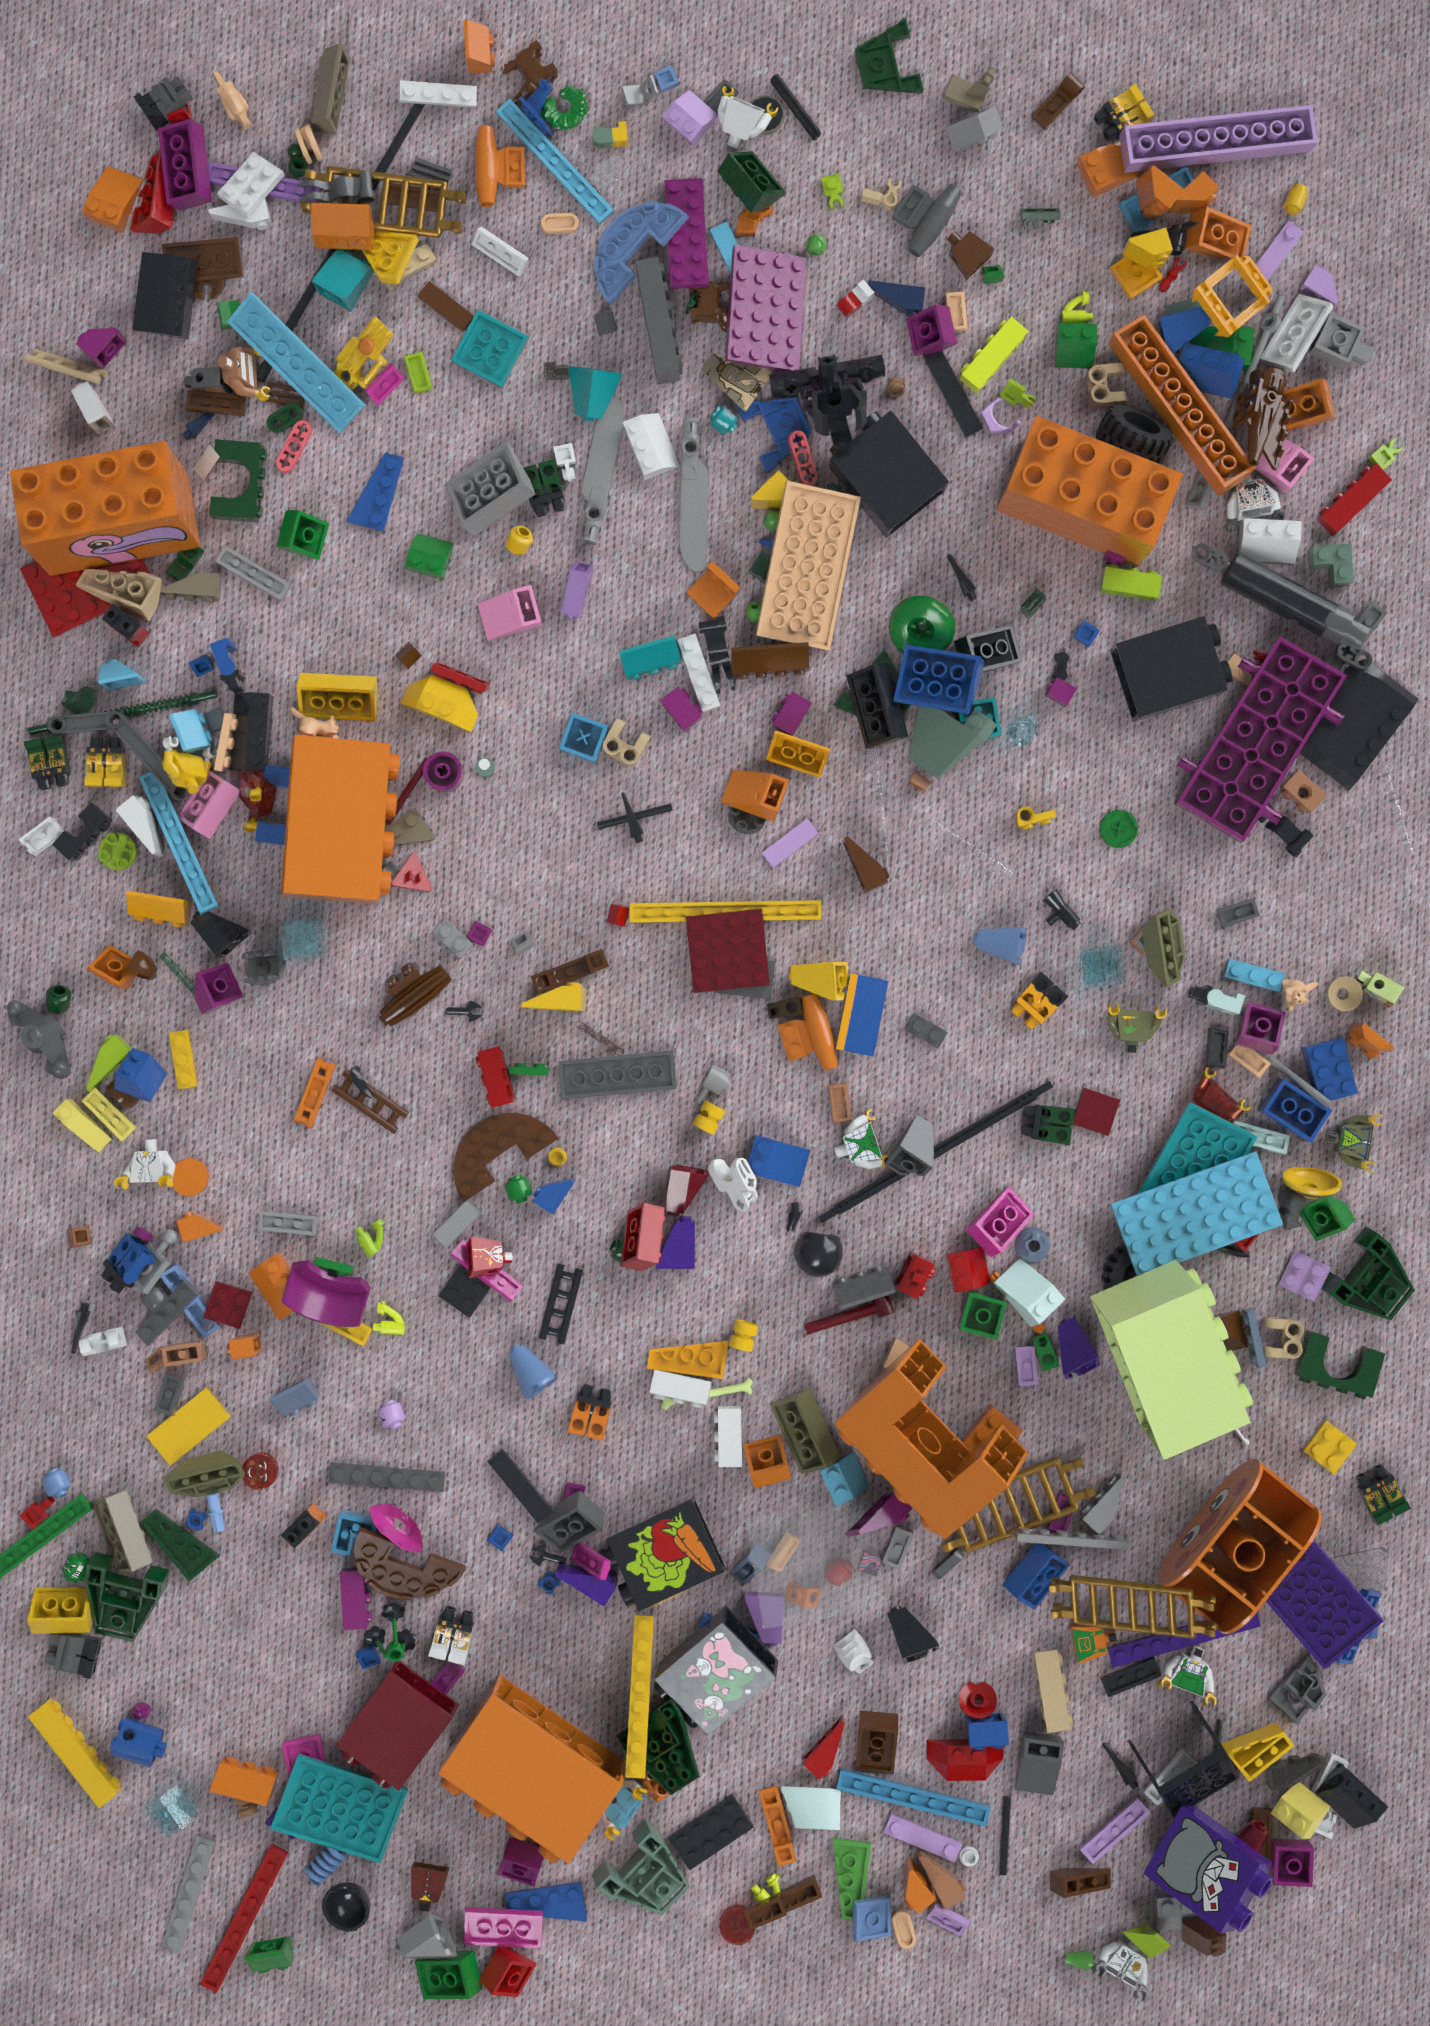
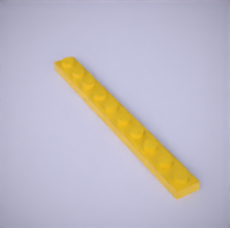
[630,900,822,923]

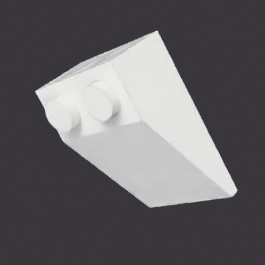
[116,795,164,857]

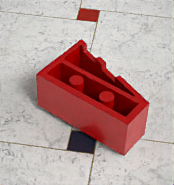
[475,1046,516,1108]

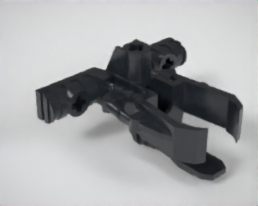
[769,354,886,450]

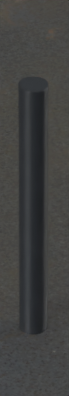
[597,803,673,829]
[999,1796,1011,1875]

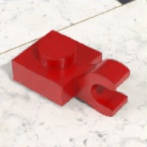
[20,1497,55,1530]

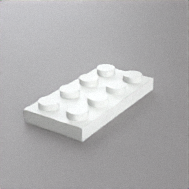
[1260,294,1333,372]

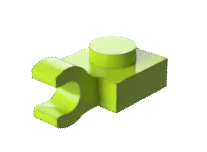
[1000,378,1036,409]

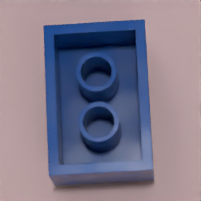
[1301,1038,1358,1101]
[1258,1079,1333,1143]

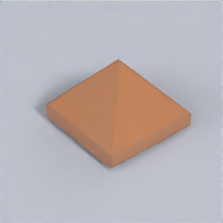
[145,1348,164,1373]

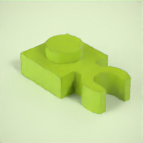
[821,173,844,210]
[1368,439,1403,470]

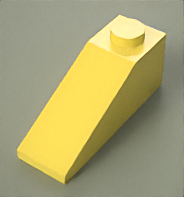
[53,1099,112,1153]

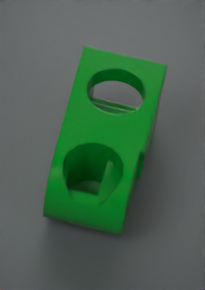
[1031,1332,1060,1372]

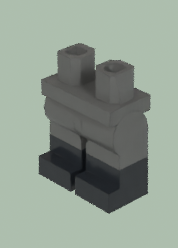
[133,77,193,131]
[44,1633,103,1679]

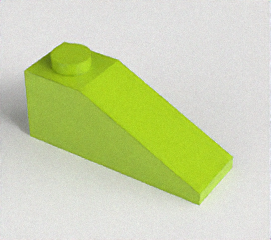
[86,1034,132,1091]

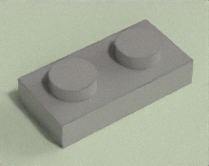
[432,918,474,958]
[882,1526,914,1570]

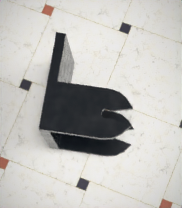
[1127,1700,1240,1818]

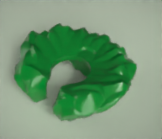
[540,85,588,130]

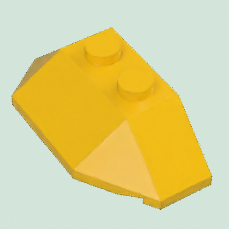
[400,674,478,732]

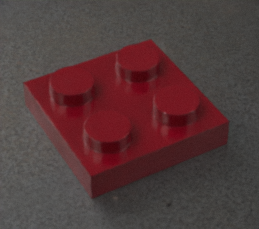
[203,1280,253,1329]

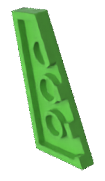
[832,1837,871,1921]

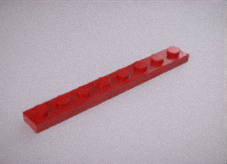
[200,1844,289,1993]

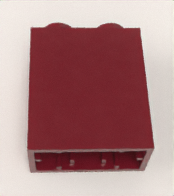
[336,1660,459,1791]

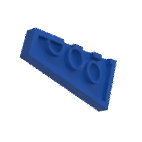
[347,453,404,532]
[505,1881,587,1922]

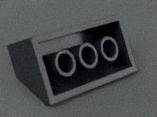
[846,663,909,749]
[229,692,273,772]

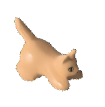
[290,707,339,738]
[1282,979,1318,1012]

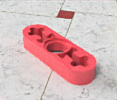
[276,420,312,473]
[787,431,818,486]

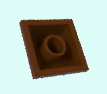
[1214,1310,1248,1351]

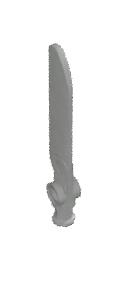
[580,396,624,545]
[680,417,708,572]

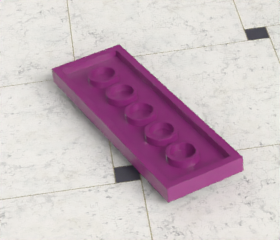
[664,178,709,289]

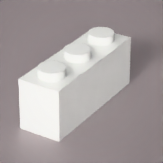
[649,1370,712,1409]
[714,1406,742,1467]

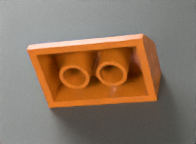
[1136,165,1184,221]
[311,203,375,250]
[248,1252,294,1321]
[210,1756,279,1806]

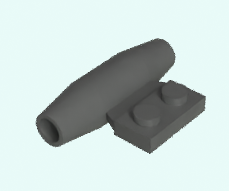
[892,184,962,257]

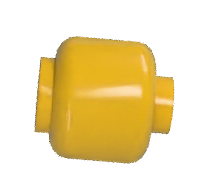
[505,526,533,555]

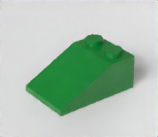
[1191,326,1254,372]
[415,1950,483,1999]

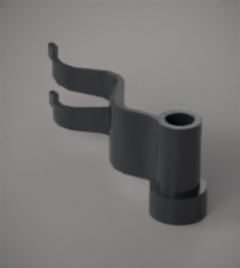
[698,615,735,694]
[1258,802,1313,858]

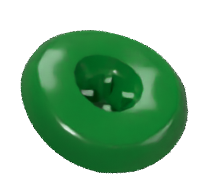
[888,596,955,654]

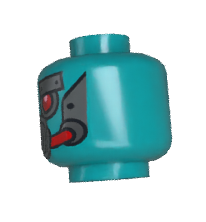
[709,406,738,435]

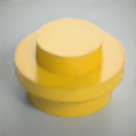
[548,1148,567,1167]

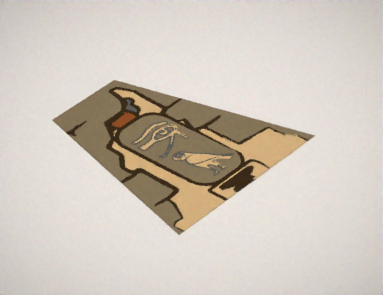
[701,353,773,412]

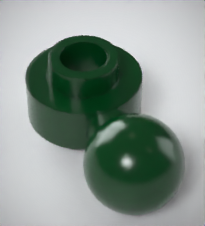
[287,143,308,177]

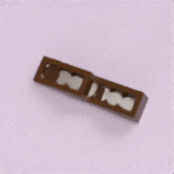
[744,1875,823,1930]

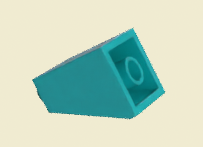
[312,249,374,312]

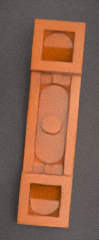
[758,1785,797,1866]

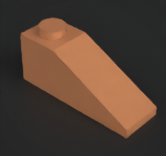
[917,1850,966,1909]

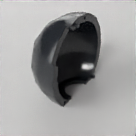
[794,1231,843,1277]
[322,1883,371,1932]

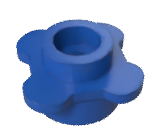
[185,1509,207,1531]
[538,1571,561,1594]

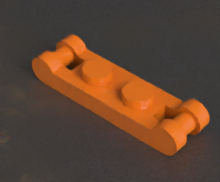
[294,1058,336,1129]

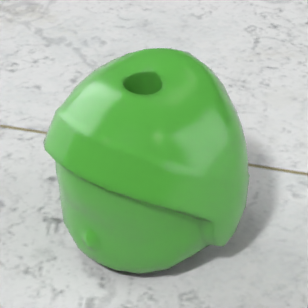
[806,234,827,256]
[763,510,779,531]
[746,601,761,623]

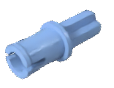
[206,1493,225,1532]

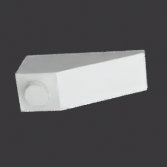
[208,199,273,230]

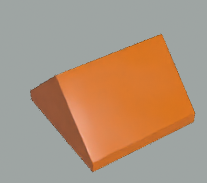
[87,945,138,989]

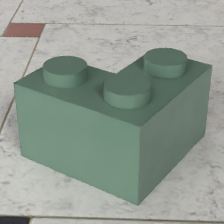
[1308,544,1354,587]

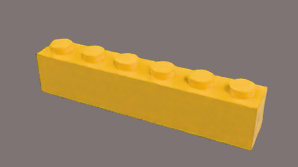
[28,1698,122,1808]

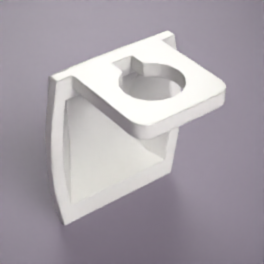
[833,1629,874,1674]

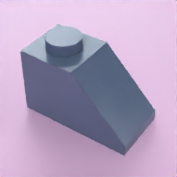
[729,1542,772,1585]

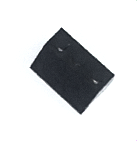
[1315,1763,1388,1829]

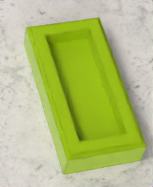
[404,351,433,394]

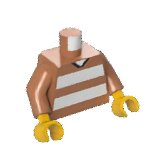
[218,345,270,402]

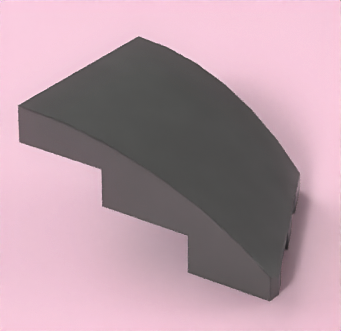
[1267,1654,1327,1724]

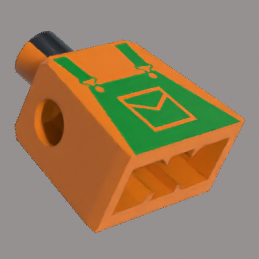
[1069,1623,1117,1664]

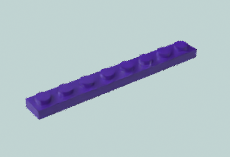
[1107,1613,1261,1668]

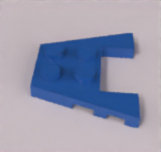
[736,397,812,474]

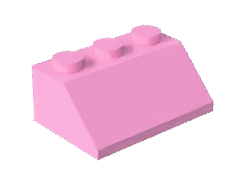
[177,771,241,839]

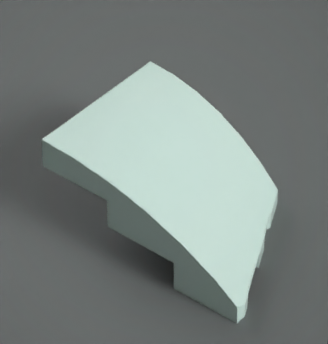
[780,1786,841,1830]

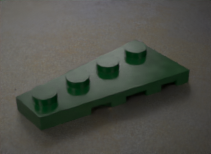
[140,1509,220,1582]

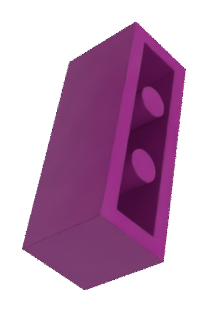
[339,1567,372,1630]

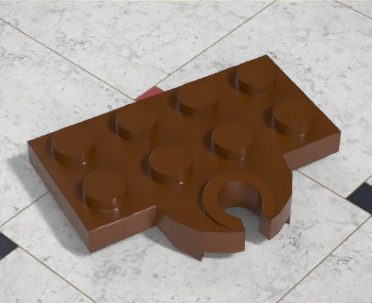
[162,237,244,300]

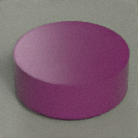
[133,1226,153,1242]

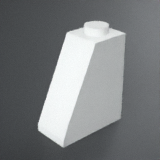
[71,381,115,435]

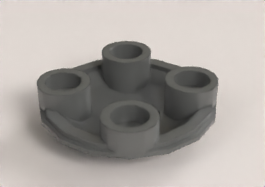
[728,807,766,834]

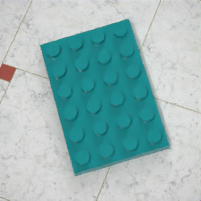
[1136,1101,1257,1194]
[270,1753,408,1863]

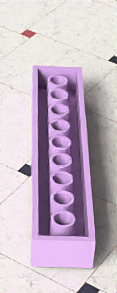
[1119,105,1318,173]

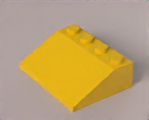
[521,982,586,1012]

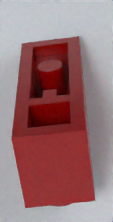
[802,1717,845,1780]

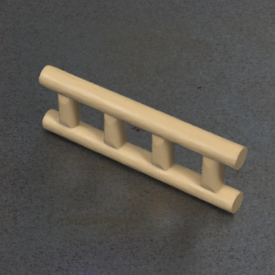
[25,349,108,384]

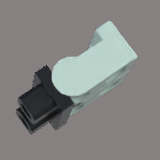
[1187,985,1245,1015]

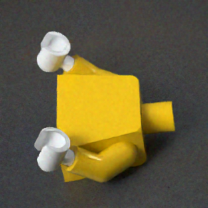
[161,736,217,794]

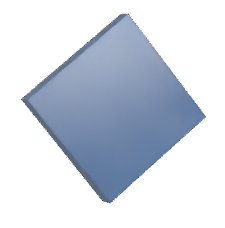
[853,1895,891,1942]

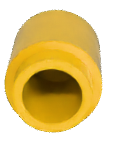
[1283,183,1308,215]

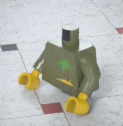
[1107,1002,1167,1053]

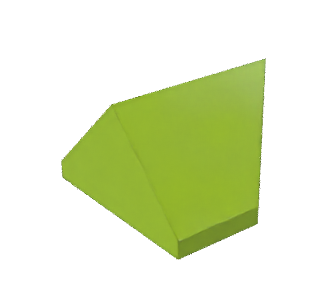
[1122,1923,1171,1958]

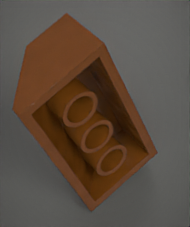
[731,642,809,680]

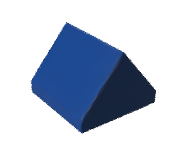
[188,654,214,677]

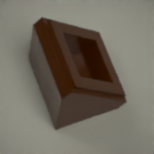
[395,642,422,669]

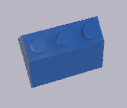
[1179,343,1245,399]
[1003,1543,1071,1610]

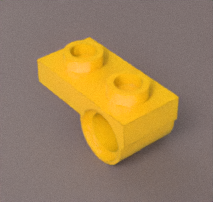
[1015,806,1056,830]

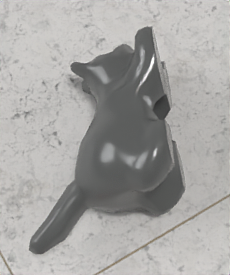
[1278,1189,1308,1230]

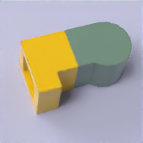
[592,121,629,149]

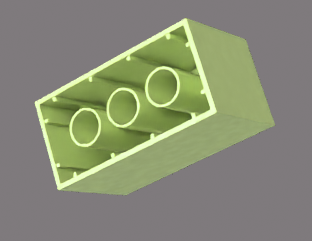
[1090,1260,1253,1460]

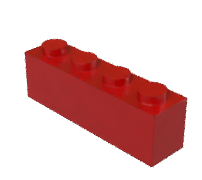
[1317,463,1392,536]

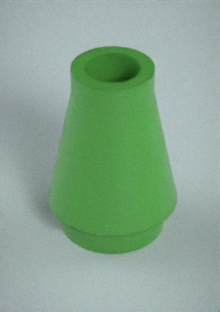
[1066,1950,1093,1970]

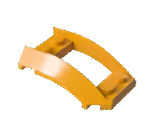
[1192,255,1272,337]

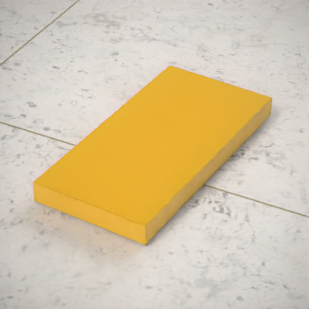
[146,1387,231,1466]

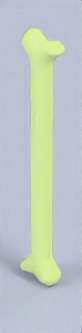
[661,1378,753,1410]

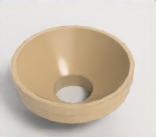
[1327,976,1363,1011]

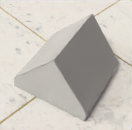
[511,931,535,955]

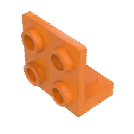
[687,561,740,619]

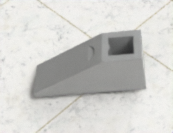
[1080,1474,1124,1535]

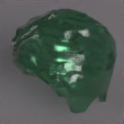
[61,686,97,715]

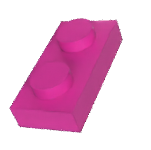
[364,363,405,405]

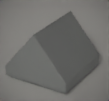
[594,311,617,336]

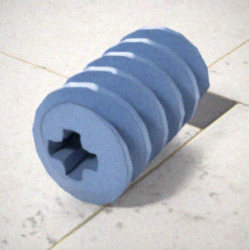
[304,1847,347,1887]

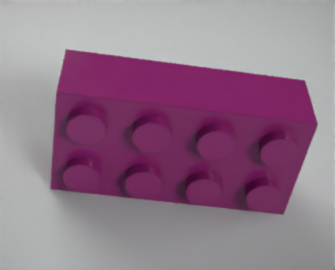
[158,119,212,211]

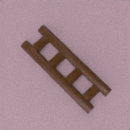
[331,1069,409,1134]

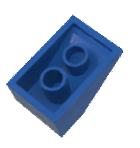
[747,1134,810,1187]

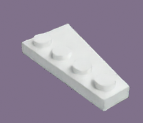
[1311,1752,1348,1839]

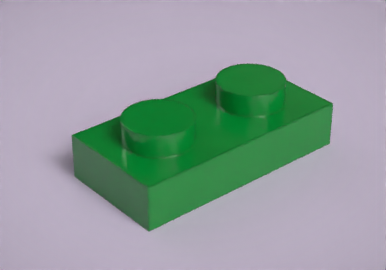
[509,1063,549,1075]
[314,1257,355,1276]

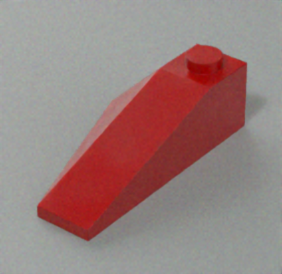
[130,151,173,234]

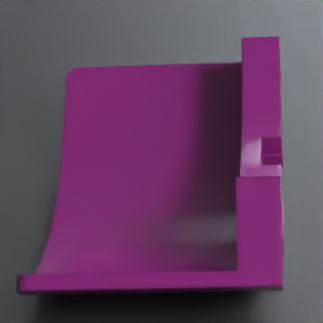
[282,1260,371,1327]

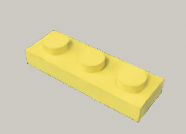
[82,1087,137,1142]

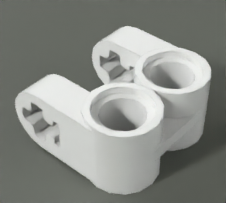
[79,1326,127,1356]

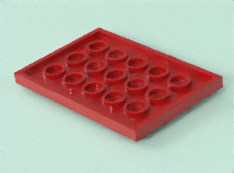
[20,559,151,638]

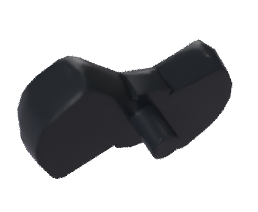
[1052,652,1070,681]

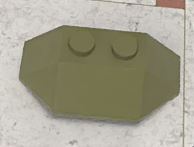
[1142,909,1185,987]
[164,1450,245,1497]

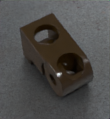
[766,997,803,1019]

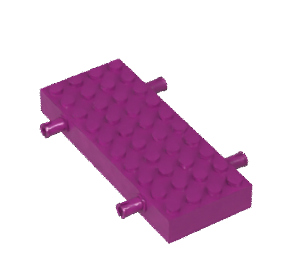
[1175,636,1347,843]

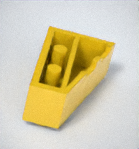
[1221,1722,1295,1782]

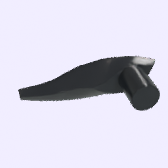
[350,1066,373,1099]
[1217,1246,1250,1258]

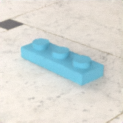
[1223,959,1285,992]

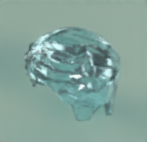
[1007,715,1039,746]

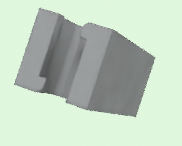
[432,1199,482,1248]

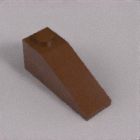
[1050,1868,1111,1898]

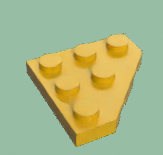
[362,230,419,284]

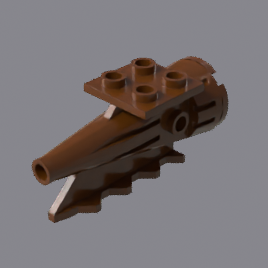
[1233,367,1294,471]

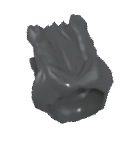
[241,949,284,986]

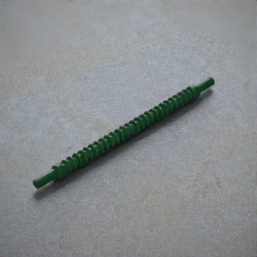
[28,690,218,735]

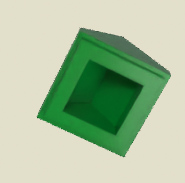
[982,265,1004,284]

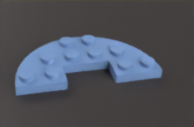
[594,201,689,305]

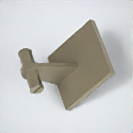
[943,67,995,113]

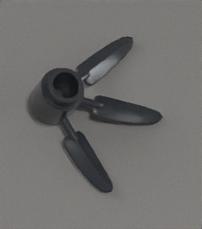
[1131,221,1199,256]

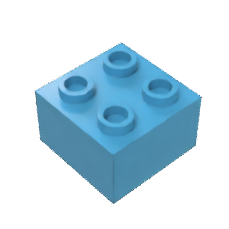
[559,713,609,764]

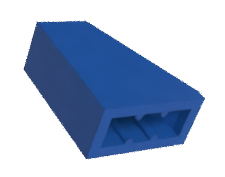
[1157,306,1211,354]

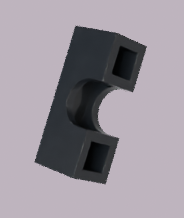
[52,802,112,862]

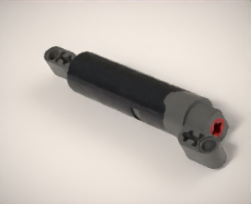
[1191,543,1373,669]

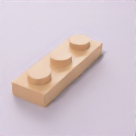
[214,713,238,772]

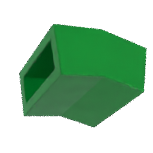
[217,300,241,330]

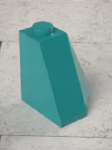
[568,365,622,422]

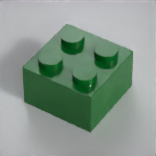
[957,1290,1007,1340]

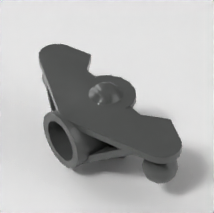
[7,1000,70,1079]

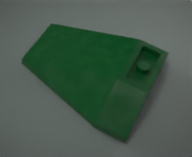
[616,1699,700,1795]

